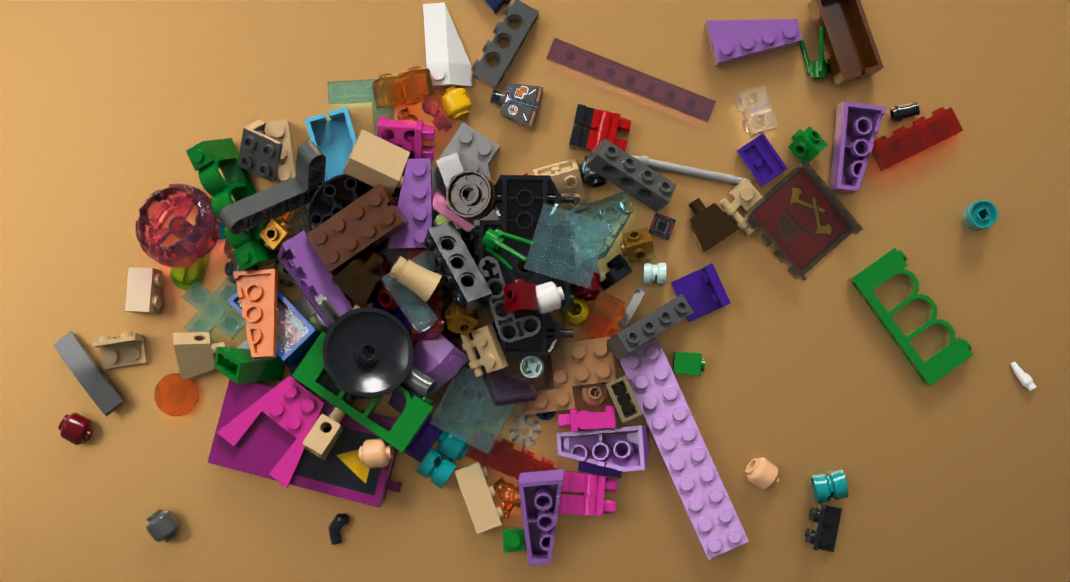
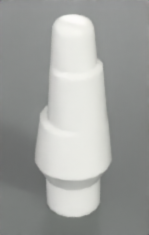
[1010,362,1037,392]

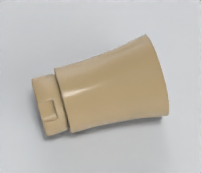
[389,256,442,302]

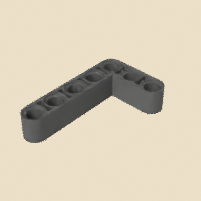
[219,141,326,234]

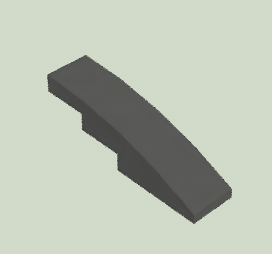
[53,331,124,416]

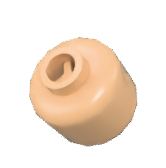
[359,438,394,469]
[745,457,779,490]

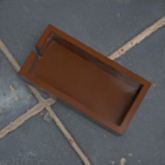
[807,0,884,86]
[306,184,409,274]

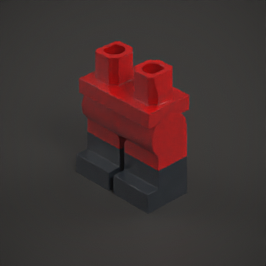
[569,104,631,151]

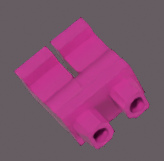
[377,116,435,161]
[558,405,616,432]
[558,471,617,516]

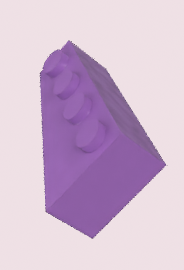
[705,19,803,67]
[388,158,434,251]

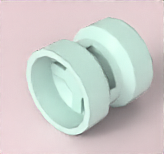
[643,262,666,284]
[520,356,544,378]

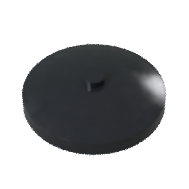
[322,308,414,398]

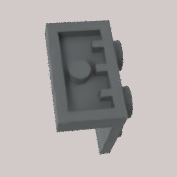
[237,119,283,182]

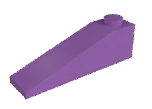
[388,324,469,414]
[556,425,650,472]

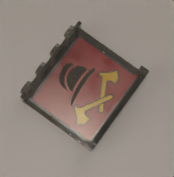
[743,162,863,281]

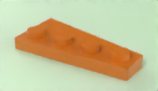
[233,269,278,359]

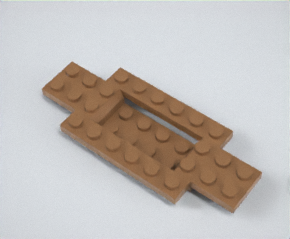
[428,321,617,425]

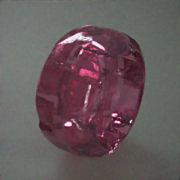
[135,183,221,268]

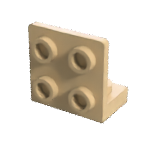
[533,158,588,217]
[91,332,148,370]

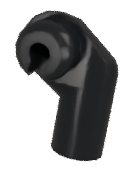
[328,513,350,545]

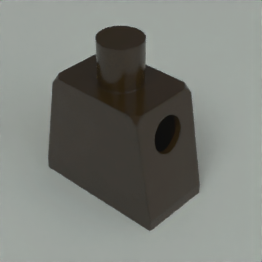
[688,198,739,253]
[332,253,386,308]

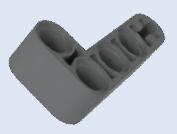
[479,256,541,342]

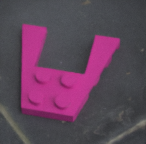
[217,376,326,488]

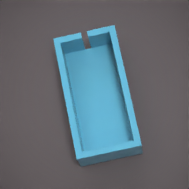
[305,107,357,181]

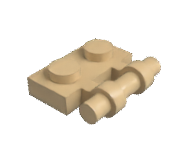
[719,178,765,236]
[460,324,508,377]

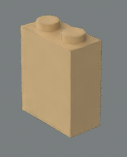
[343,129,410,195]

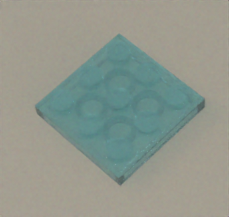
[524,203,609,288]
[430,366,520,454]

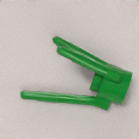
[800,26,831,79]
[481,228,534,271]

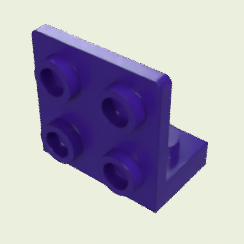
[671,263,731,322]

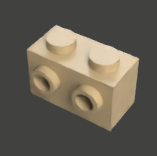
[125,267,164,314]

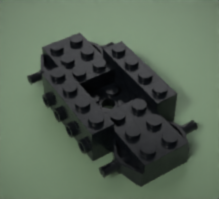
[475,175,575,356]

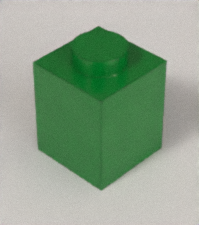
[672,351,705,376]
[502,527,526,553]

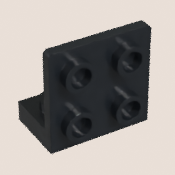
[804,503,842,552]

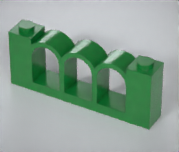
[186,138,279,271]
[849,248,973,386]
[292,331,435,453]

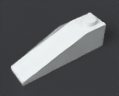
[423,2,473,90]

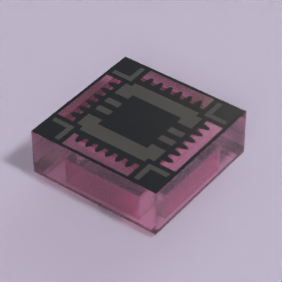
[649,213,676,241]

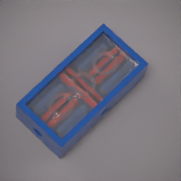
[227,288,321,366]

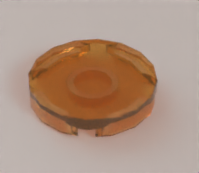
[154,373,199,417]

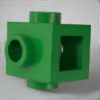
[788,126,828,165]

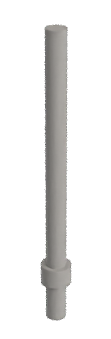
[631,155,752,185]

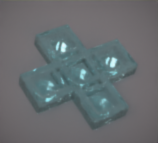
[182,278,246,340]

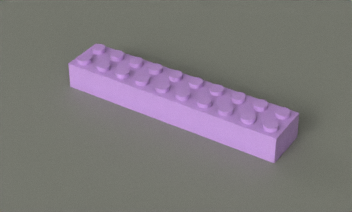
[618,338,749,560]

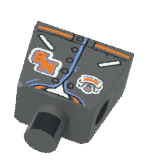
[490,83,544,130]

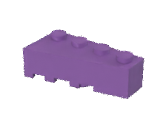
[829,102,887,194]
[277,230,353,328]
[518,469,564,566]

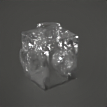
[509,415,542,448]

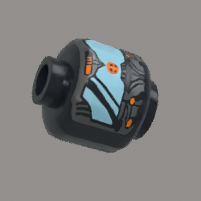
[579,155,607,188]

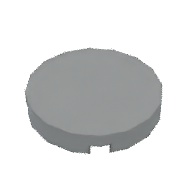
[618,288,646,329]

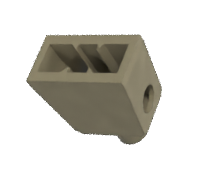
[605,375,643,423]

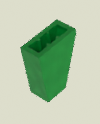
[214,347,285,384]

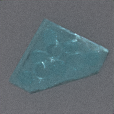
[563,191,633,264]

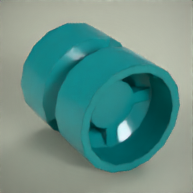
[963,200,998,231]
[416,448,457,489]
[811,470,849,504]

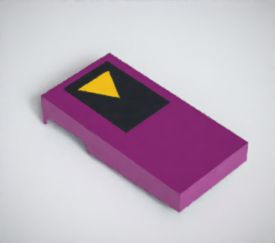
[207,379,413,508]

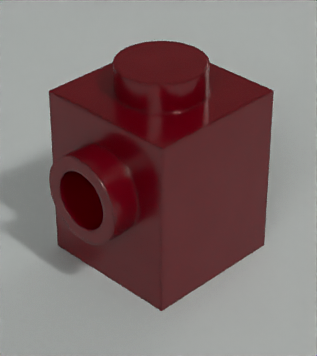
[503,279,538,315]

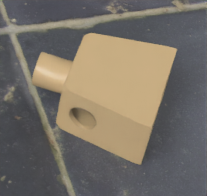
[173,332,226,380]
[302,406,345,461]

